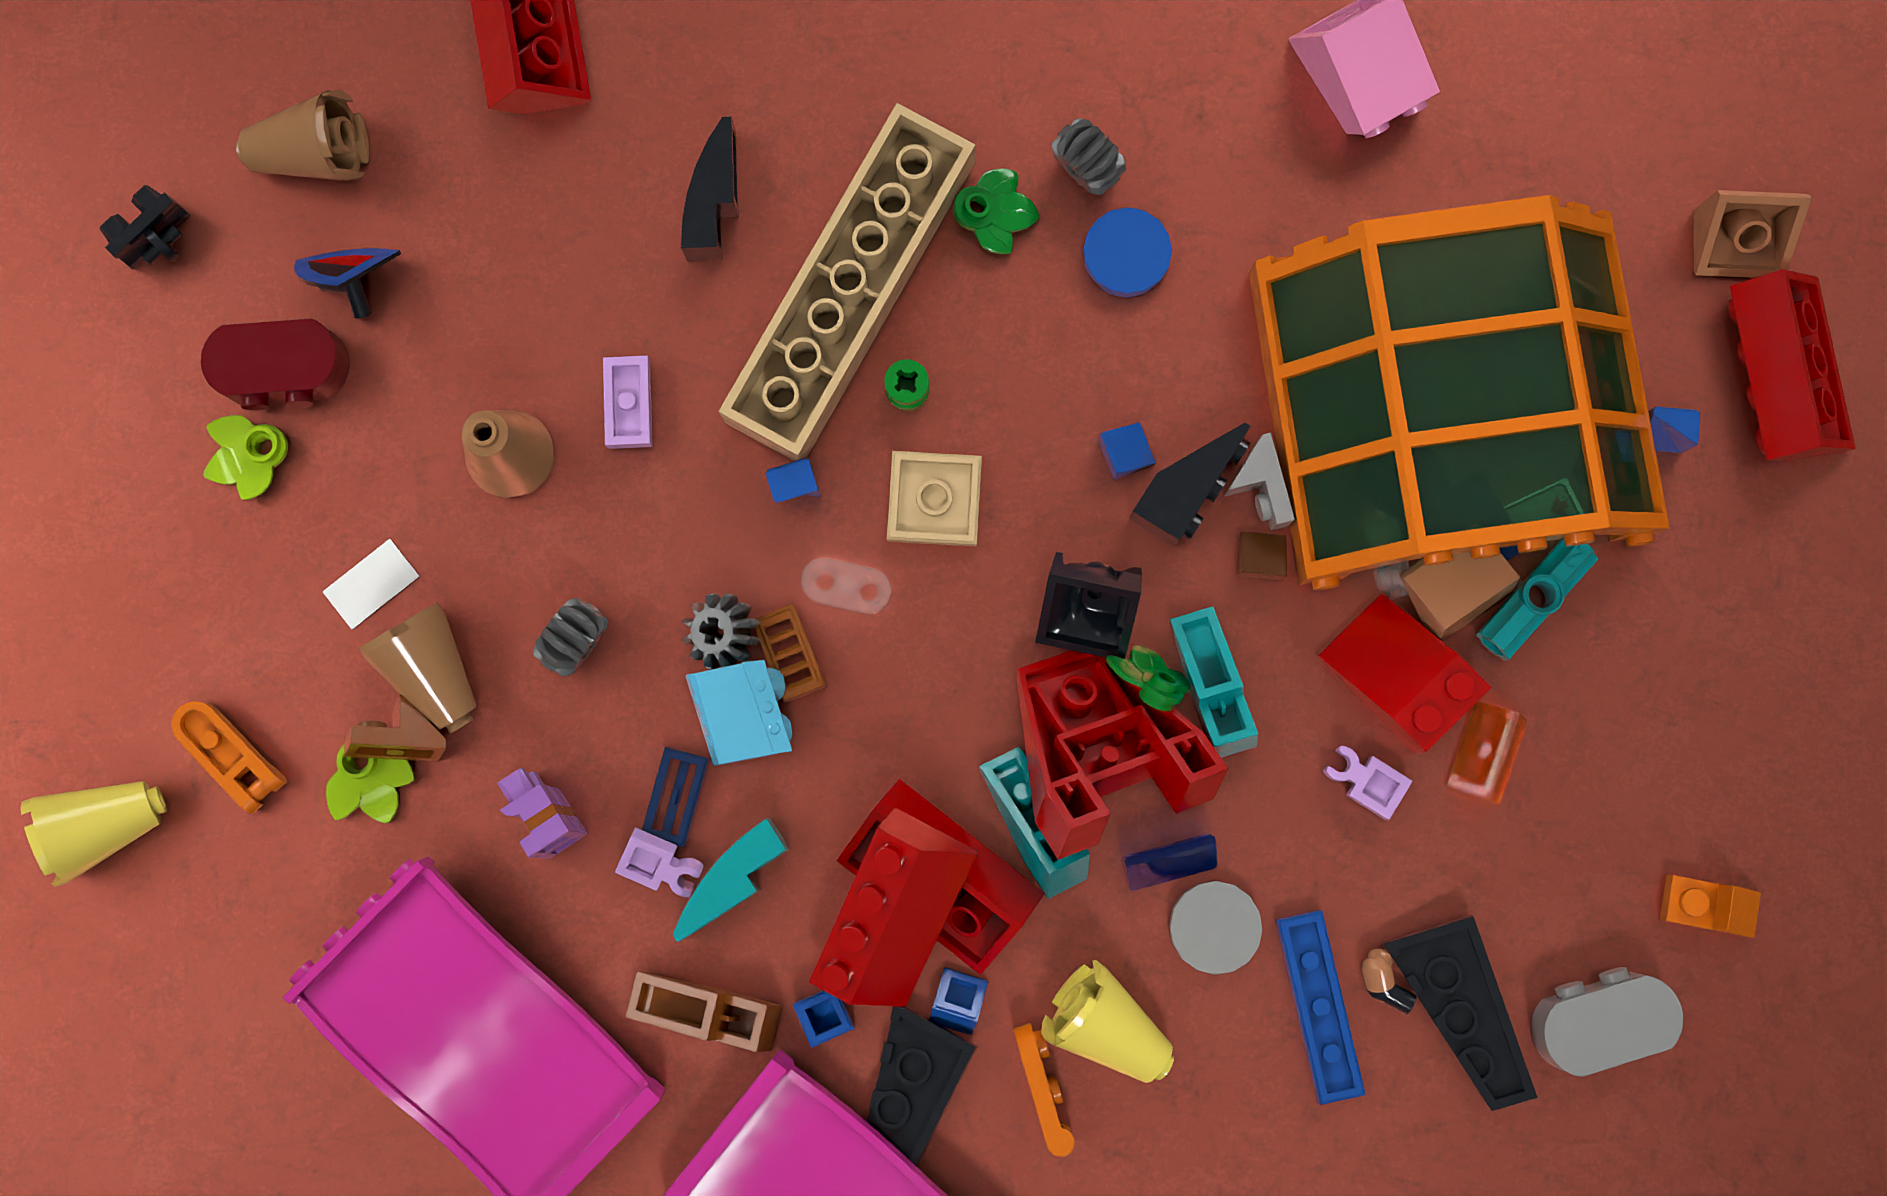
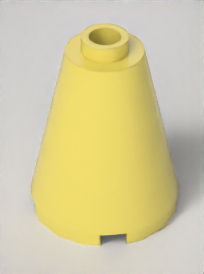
[21,781,167,887]
[1041,960,1174,1083]

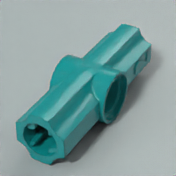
[1476,539,1598,661]

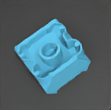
[686,660,793,766]

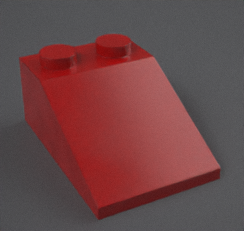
[1317,594,1492,754]

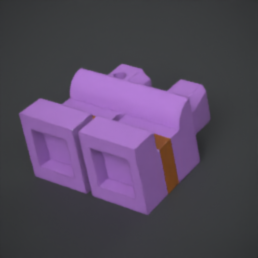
[497,768,588,859]

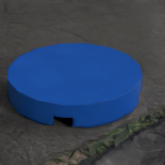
[1083,207,1172,298]

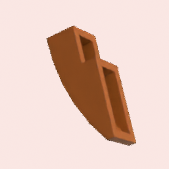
[626,971,782,1052]

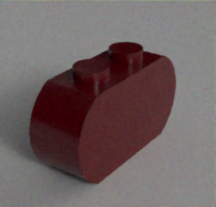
[201,318,350,411]

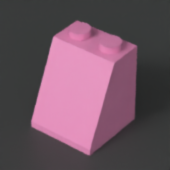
[1289,0,1440,138]

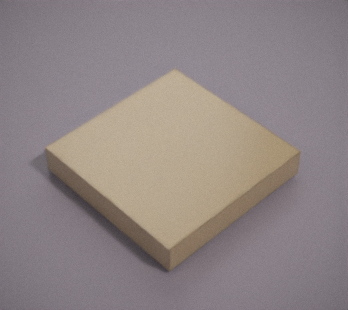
[887,451,982,547]

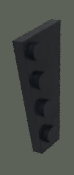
[1383,914,1538,1111]
[868,1006,978,1167]

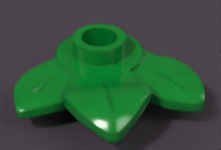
[953,168,1040,255]
[1105,645,1190,711]

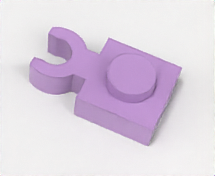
[1323,746,1412,820]
[615,827,704,897]

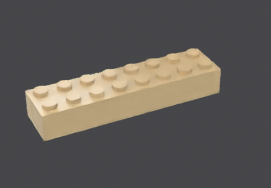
[718,103,976,461]

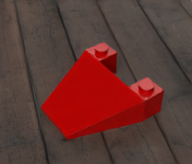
[1016,650,1228,860]

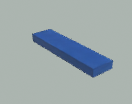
[1275,910,1366,1105]

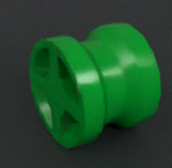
[884,359,930,411]

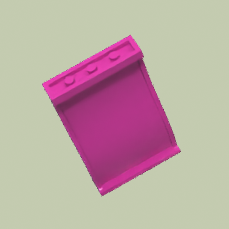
[282,856,666,1196]
[664,1049,948,1196]

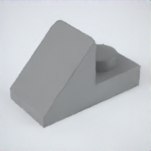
[1224,433,1295,531]

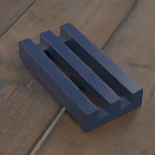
[642,747,711,847]

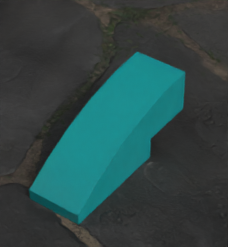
[1170,606,1259,758]
[672,818,790,942]

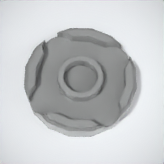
[1169,881,1263,975]

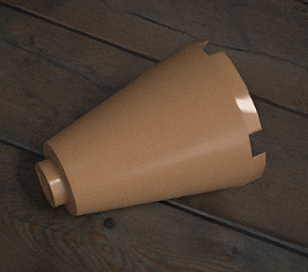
[236,89,370,181]
[462,410,555,498]
[358,602,477,733]

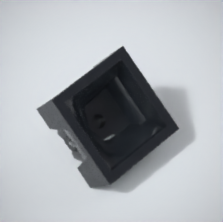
[1035,552,1142,658]

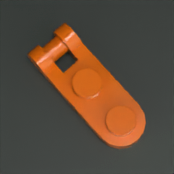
[171,701,287,815]
[1013,1023,1075,1157]

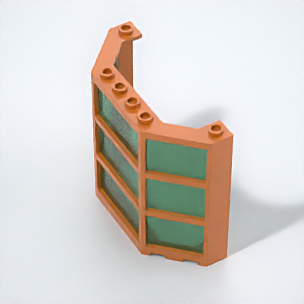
[1249,195,1670,590]

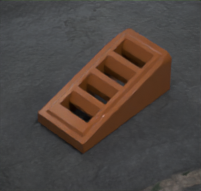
[755,603,827,704]

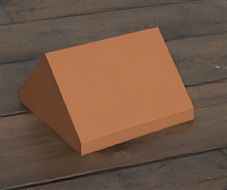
[1693,190,1812,278]
[1399,524,1520,641]

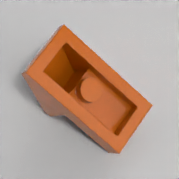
[1660,875,1761,938]

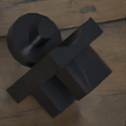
[100,185,191,269]

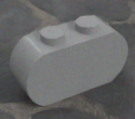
[1531,967,1683,1077]

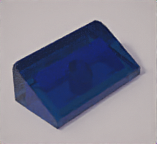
[1121,834,1218,891]

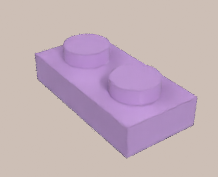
[603,355,653,449]

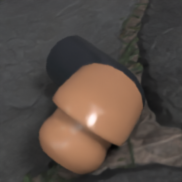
[1362,948,1417,1015]

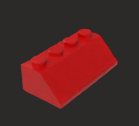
[470,0,591,115]
[1728,269,1856,461]
[836,778,1045,975]
[809,808,979,1007]

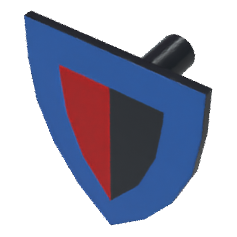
[294,248,401,318]

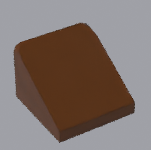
[1237,531,1287,581]

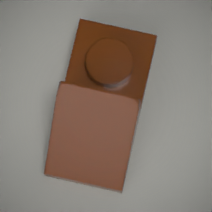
[344,694,446,761]

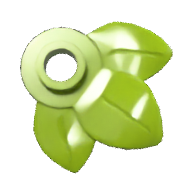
[203,415,288,501]
[326,744,415,823]

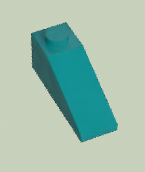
[980,747,1090,899]

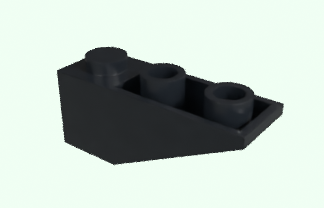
[1129,423,1251,547]

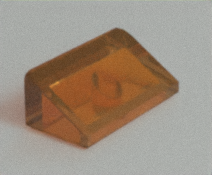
[1447,701,1527,805]

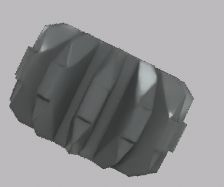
[1051,118,1126,195]
[681,593,760,669]
[533,598,608,677]

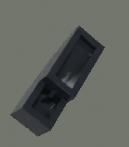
[681,116,739,261]

